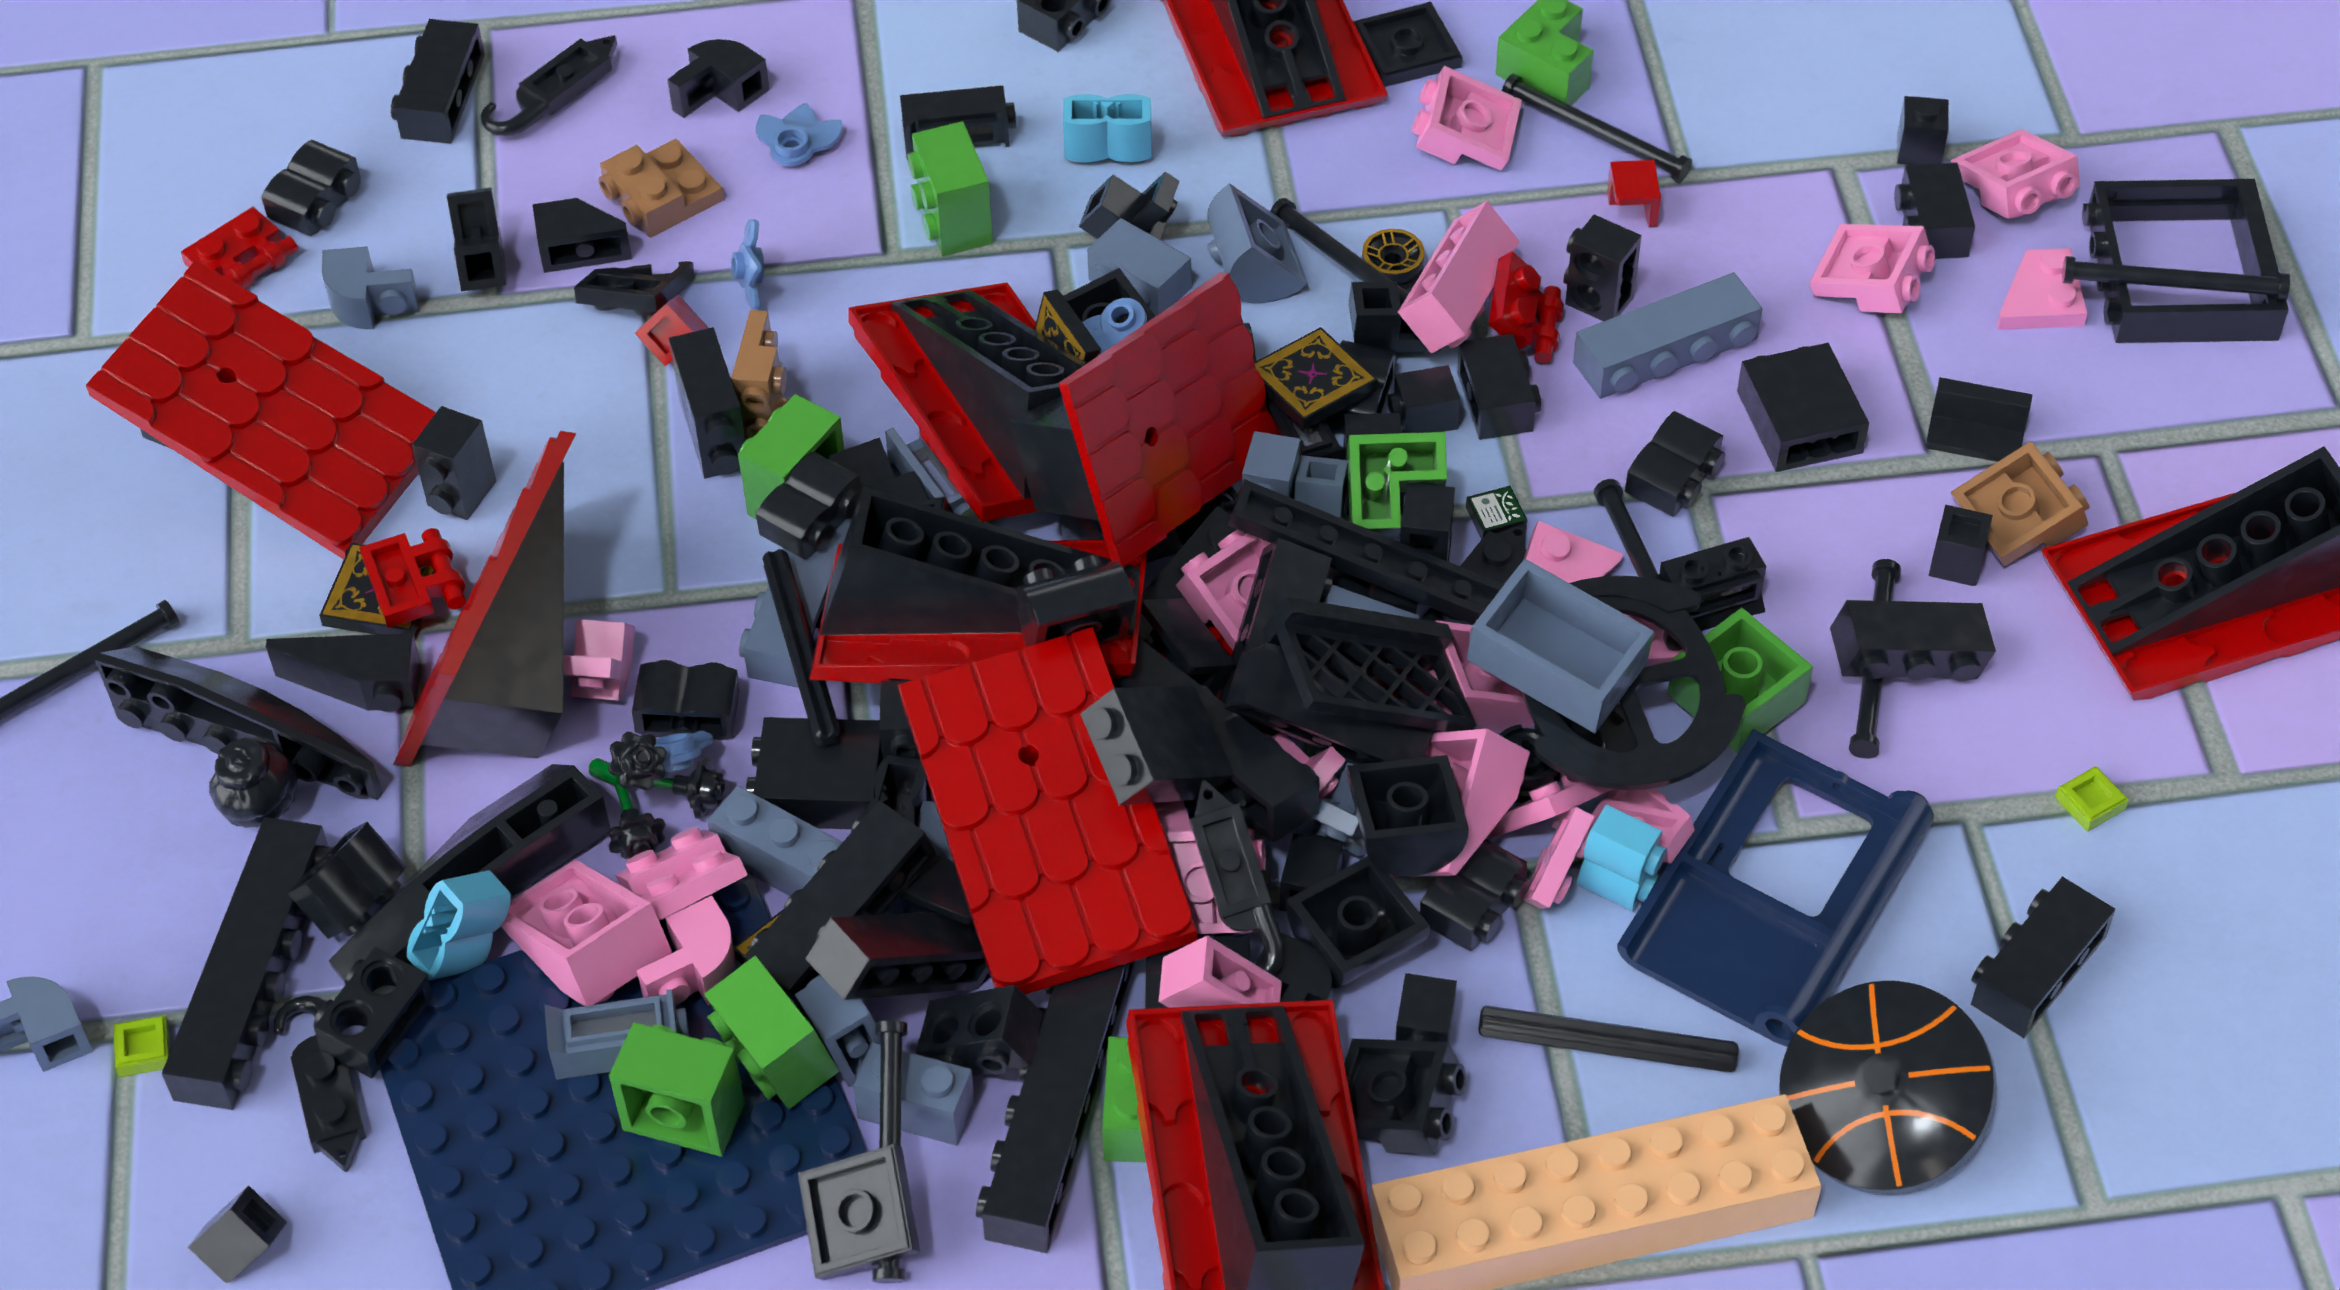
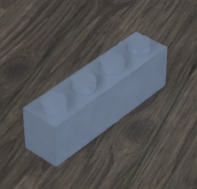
[1573,272,1763,399]
[739,518,852,688]
[707,785,906,914]

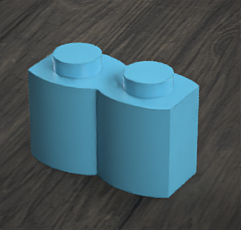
[1063,94,1152,162]
[1577,804,1667,912]
[407,870,511,981]

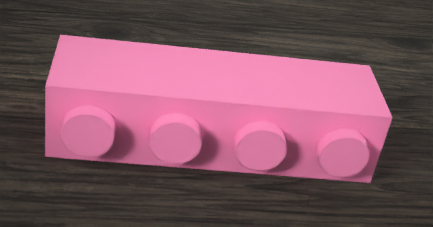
[1398,201,1520,354]

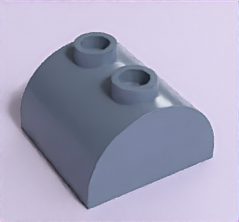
[1207,183,1307,303]

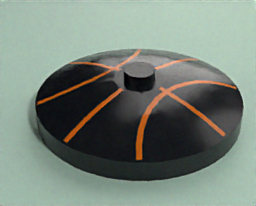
[1779,980,1997,1195]

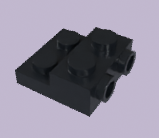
[1344,1038,1466,1155]

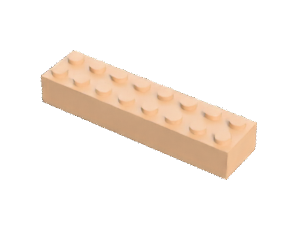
[1370,1094,1821,1290]

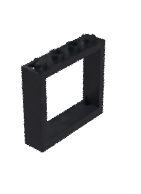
[2082,179,2289,343]

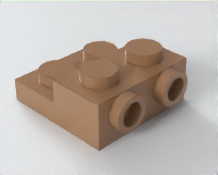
[598,138,724,238]
[731,310,790,440]
[1951,441,2090,567]

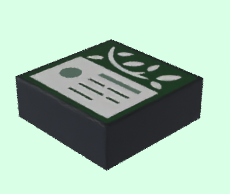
[1466,486,1528,540]

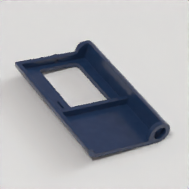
[1617,729,1934,1047]

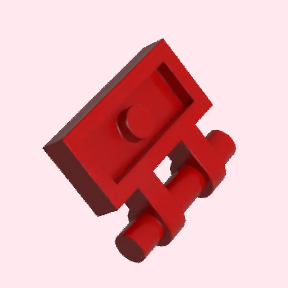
[180,207,298,289]
[1488,251,1564,364]
[359,528,466,628]

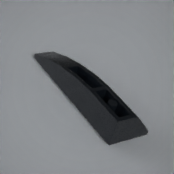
[95,646,382,800]
[329,764,611,982]

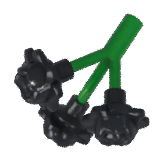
[588,731,725,859]

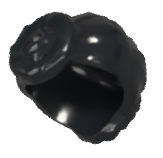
[209,737,298,828]

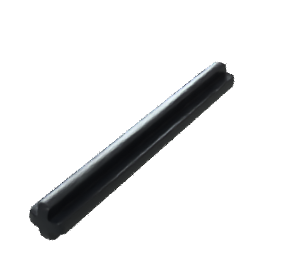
[762,549,841,747]
[1478,1005,1739,1072]

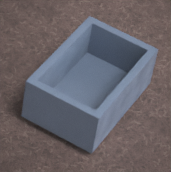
[1466,559,1654,733]

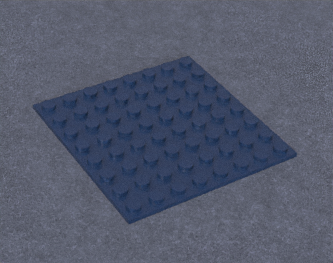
[380,872,867,1290]

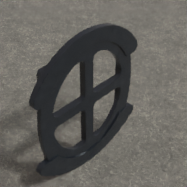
[1521,576,1745,790]

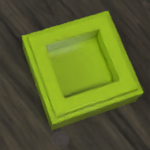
[2055,766,2129,832]
[113,1015,171,1078]

